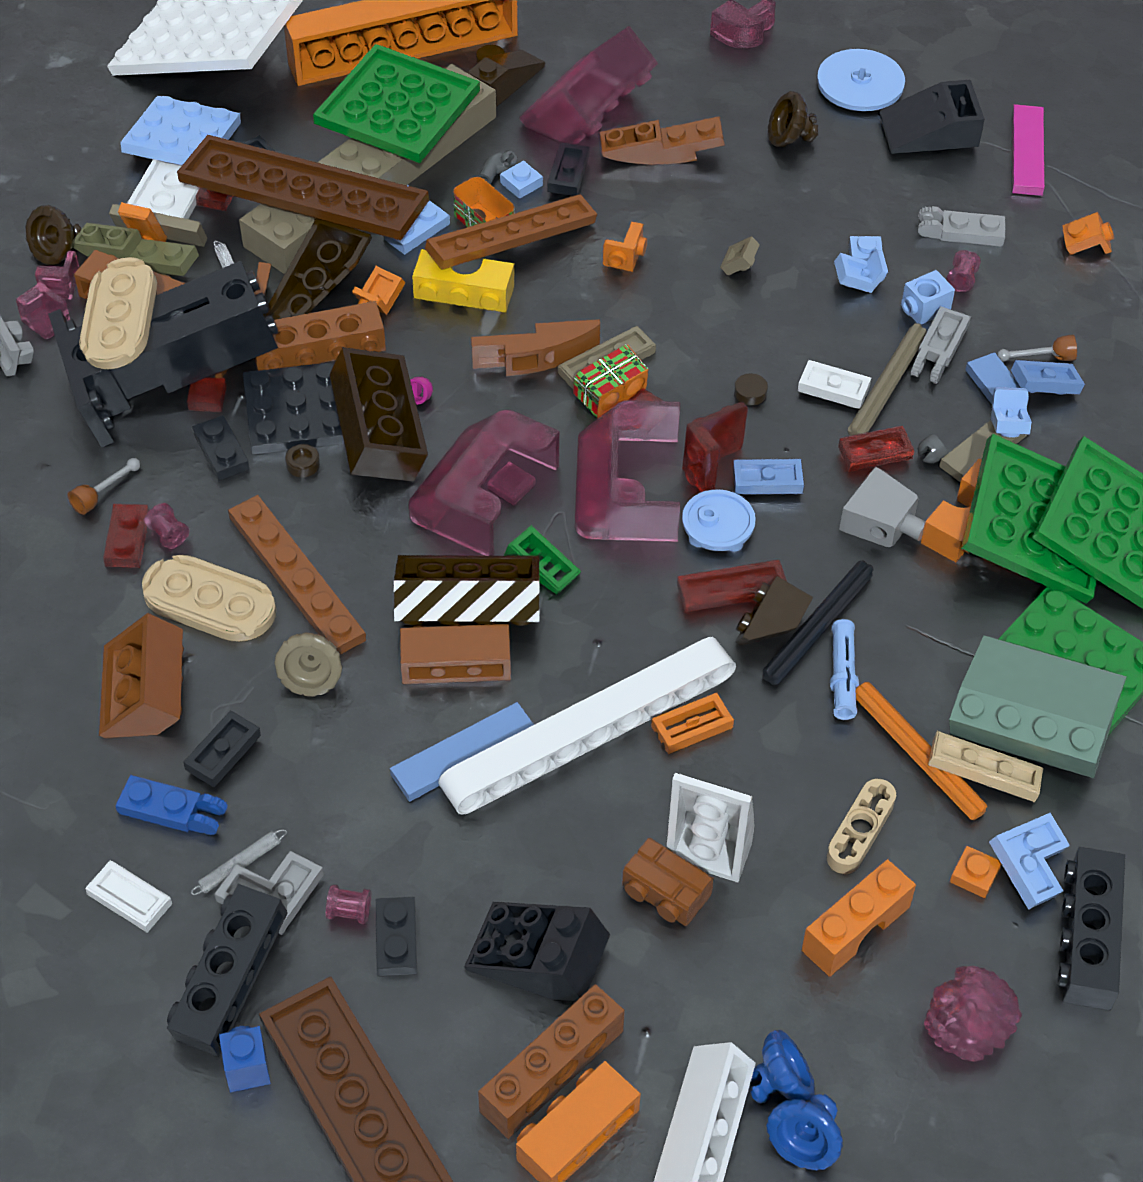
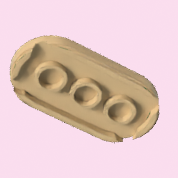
[79,257,157,369]
[142,555,276,642]

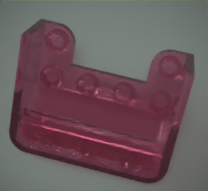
[519,26,658,145]
[408,410,560,556]

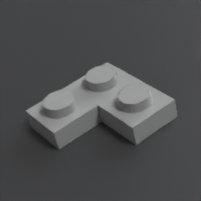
[215,851,324,935]

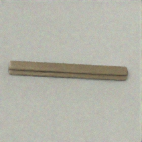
[848,323,927,441]

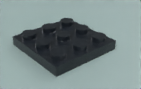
[243,362,344,455]

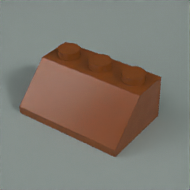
[99,613,184,738]

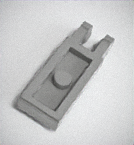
[918,206,1005,246]
[911,306,971,384]

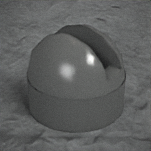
[917,434,947,464]

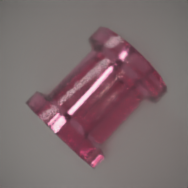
[946,250,981,292]
[144,503,190,549]
[325,885,372,925]

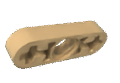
[827,779,896,874]

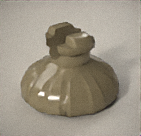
[274,632,343,697]

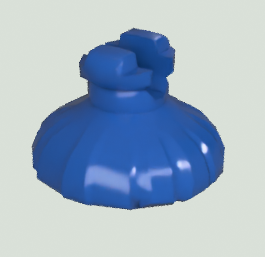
[750,1030,815,1103]
[766,1094,843,1171]

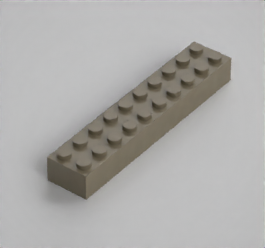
[239,64,496,274]

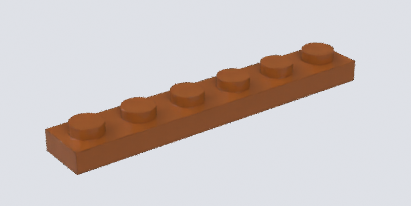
[425,194,597,270]
[228,495,366,655]

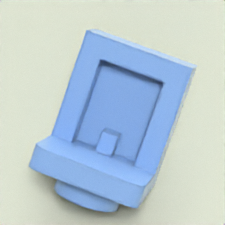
[834,249,888,293]
[991,387,1032,437]

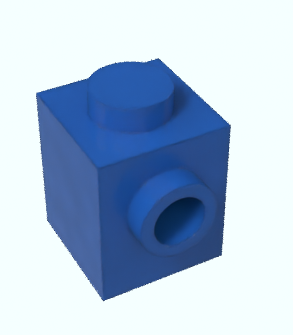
[219,1026,271,1093]

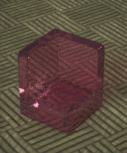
[35,251,79,300]
[16,282,70,339]

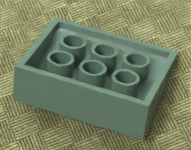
[949,636,1127,778]

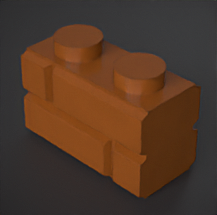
[622,838,714,926]

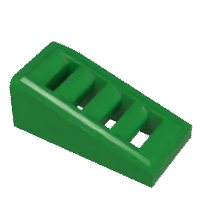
[504,525,581,594]

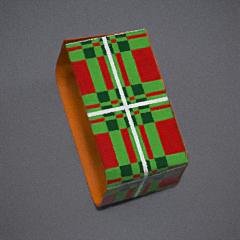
[453,177,515,227]
[573,344,649,419]

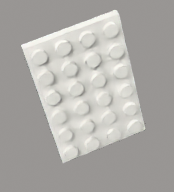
[107,0,303,76]

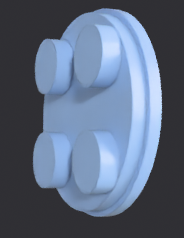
[682,490,755,552]

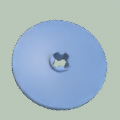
[817,49,905,111]

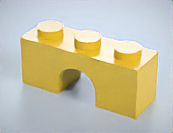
[412,249,514,313]

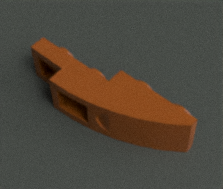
[600,116,725,165]
[471,319,600,376]

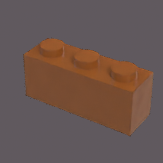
[400,623,511,684]

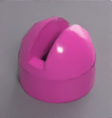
[410,377,433,405]

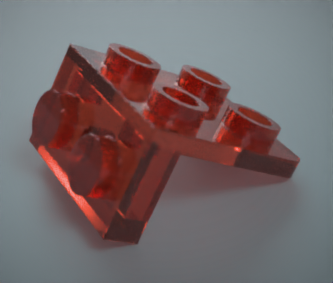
[682,402,748,493]

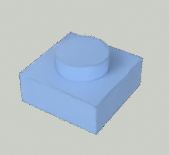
[500,160,543,199]
[849,236,883,261]

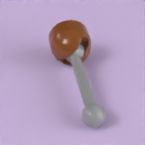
[997,335,1077,362]
[68,458,140,515]

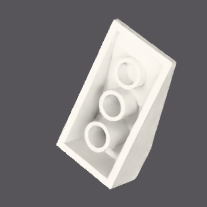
[666,773,755,882]

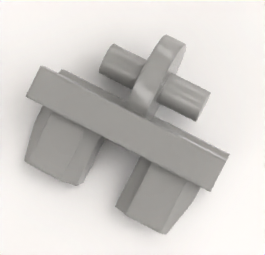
[0,316,34,376]

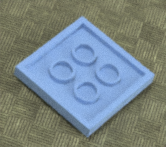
[121,96,241,165]

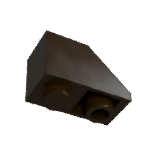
[735,576,813,646]

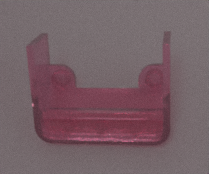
[575,400,680,542]

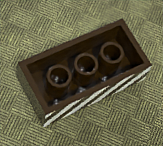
[394,555,539,626]

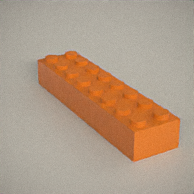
[284,0,518,86]

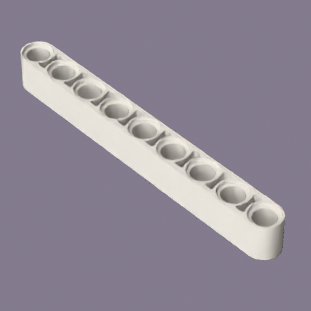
[438,637,736,815]

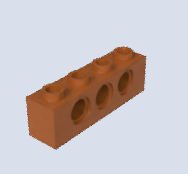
[255,301,386,370]
[478,984,625,1139]

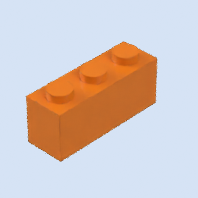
[516,1061,641,1182]

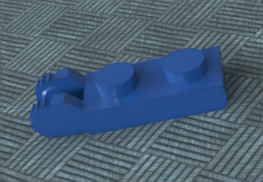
[116,775,228,835]

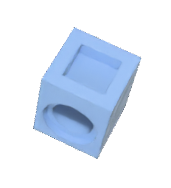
[901,270,955,325]

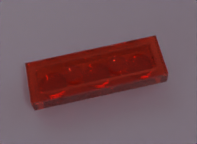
[677,560,787,612]

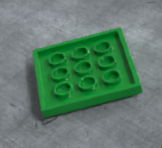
[313,44,480,163]
[961,433,1097,604]
[1032,436,1143,609]
[998,587,1143,736]

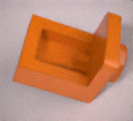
[1062,212,1114,255]
[603,221,647,272]
[352,266,406,315]

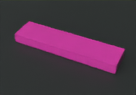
[1012,104,1044,196]

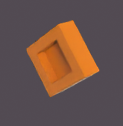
[950,846,1001,898]

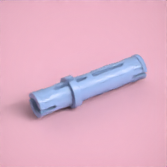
[830,619,859,720]

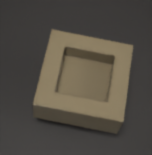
[720,236,760,276]

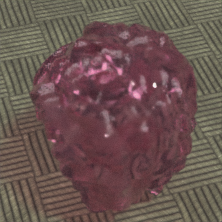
[924,966,1022,1062]

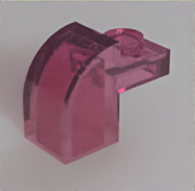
[710,0,776,48]

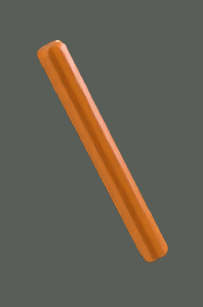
[856,682,987,820]

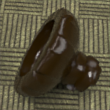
[768,91,818,147]
[25,205,82,265]

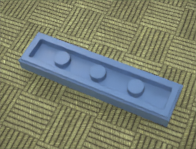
[390,702,534,802]

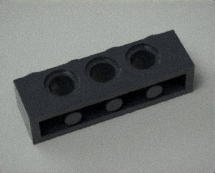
[1057,847,1125,1010]
[167,883,288,1057]

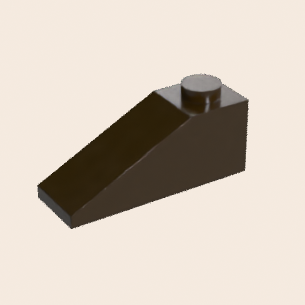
[467,50,545,107]

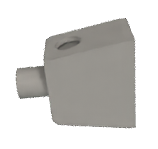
[839,467,925,547]

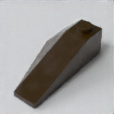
[265,218,372,320]

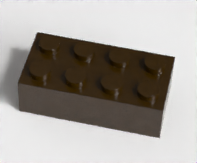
[329,347,428,481]

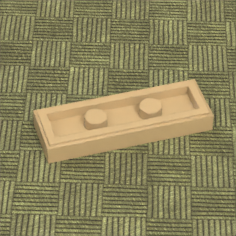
[928,731,1043,802]

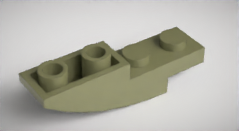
[73,223,199,276]

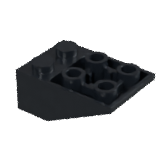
[879,80,985,154]
[464,902,610,1001]

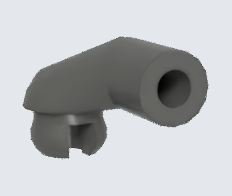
[478,150,518,184]

